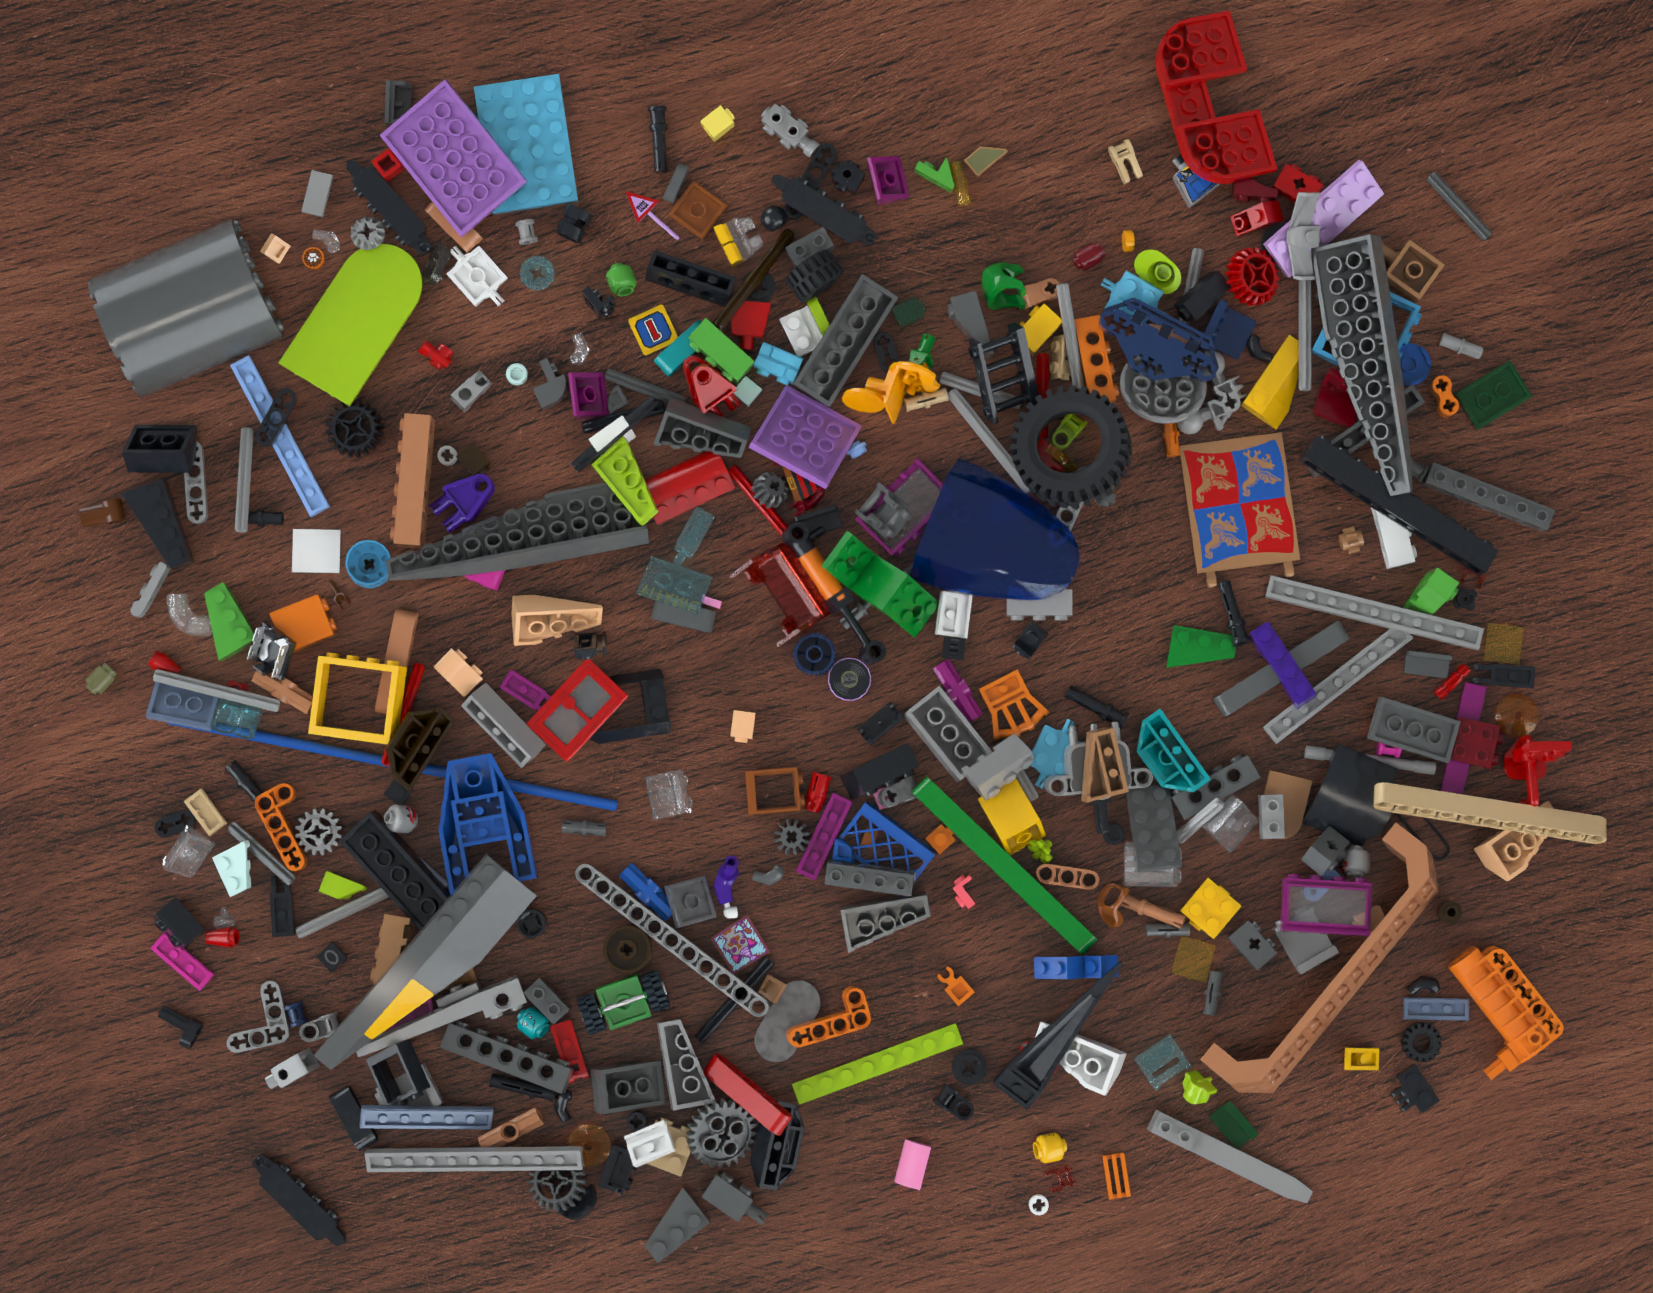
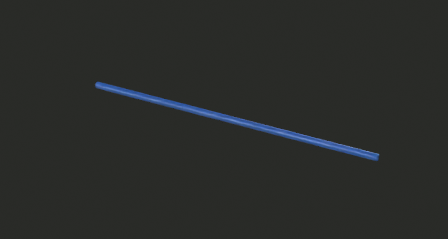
[168,722,618,811]

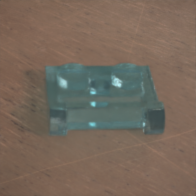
[1133,1034,1192,1091]

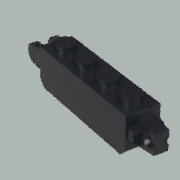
[346,160,433,257]
[771,174,877,246]
[252,1153,347,1246]

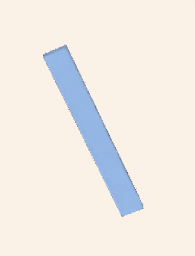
[230,355,330,517]

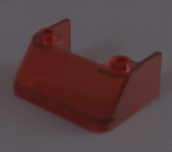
[729,543,830,648]

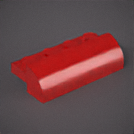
[645,451,735,525]

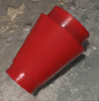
[147,650,181,674]
[205,926,239,948]

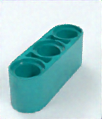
[654,319,702,377]

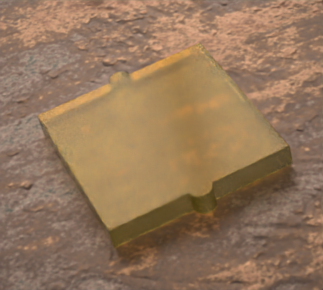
[1483,623,1524,665]
[1171,936,1216,982]

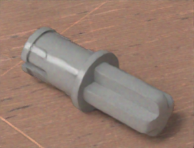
[1439,332,1483,359]

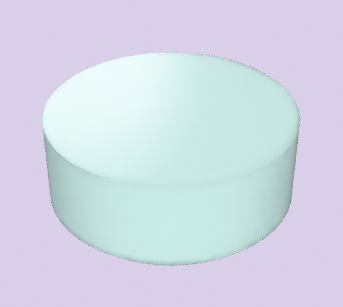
[506,363,528,386]

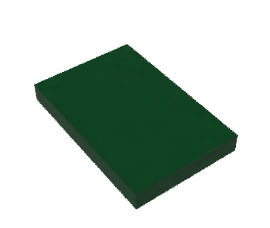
[1454,360,1533,431]

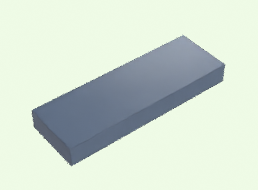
[1403,997,1469,1021]

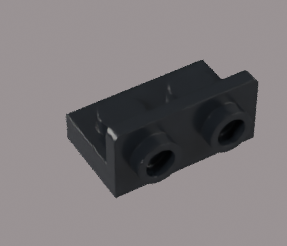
[582,286,616,319]

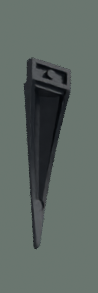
[993,961,1122,1110]

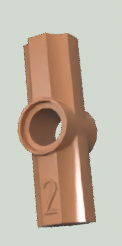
[251,670,313,715]
[478,1107,545,1147]

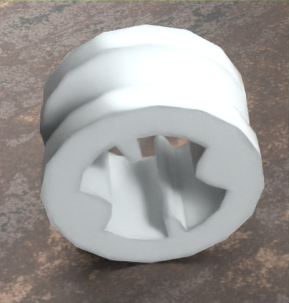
[437,446,458,466]
[1029,1194,1049,1215]

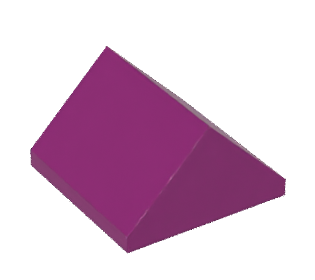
[867,156,909,206]
[568,372,609,420]

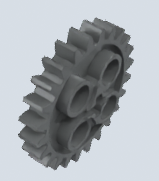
[686,1098,757,1168]

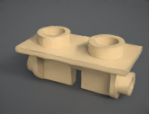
[1049,335,1071,380]

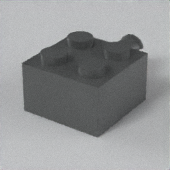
[702,1171,769,1226]

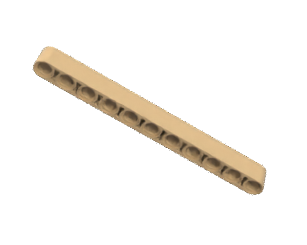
[1374,782,1607,844]

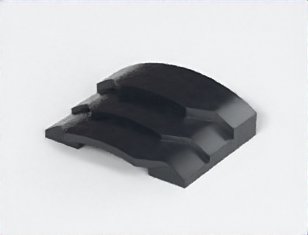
[1302,743,1397,846]

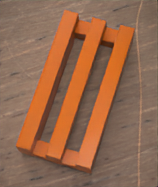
[1102,1152,1131,1200]

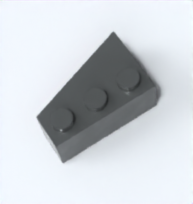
[644,1186,711,1263]

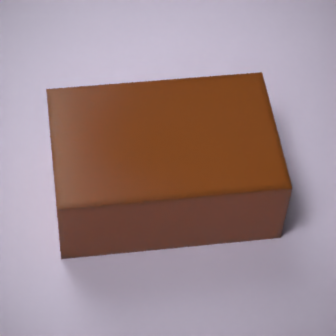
[860,827,879,849]

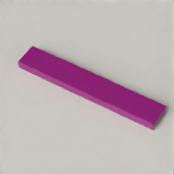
[1440,682,1486,795]

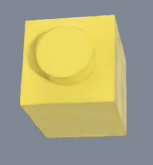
[700,105,735,142]

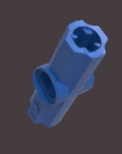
[619,863,672,922]

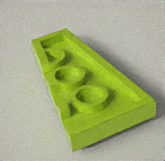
[591,436,659,526]

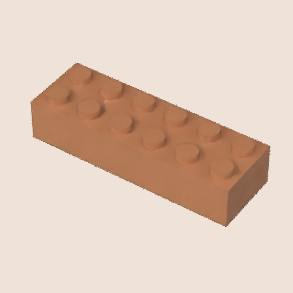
[390,413,436,549]

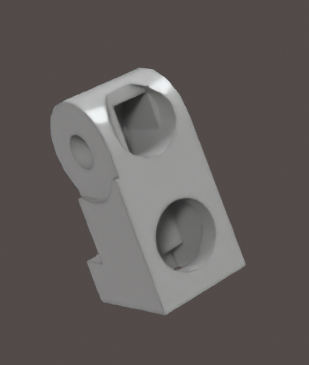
[451,370,492,413]

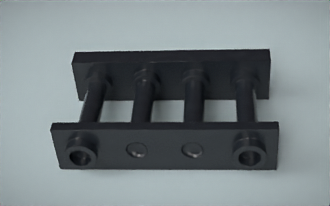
[968,322,1039,424]

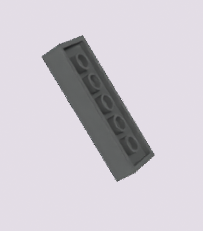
[793,274,898,408]

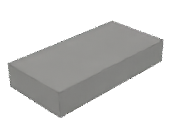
[301,170,334,218]

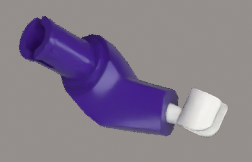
[714,856,739,918]

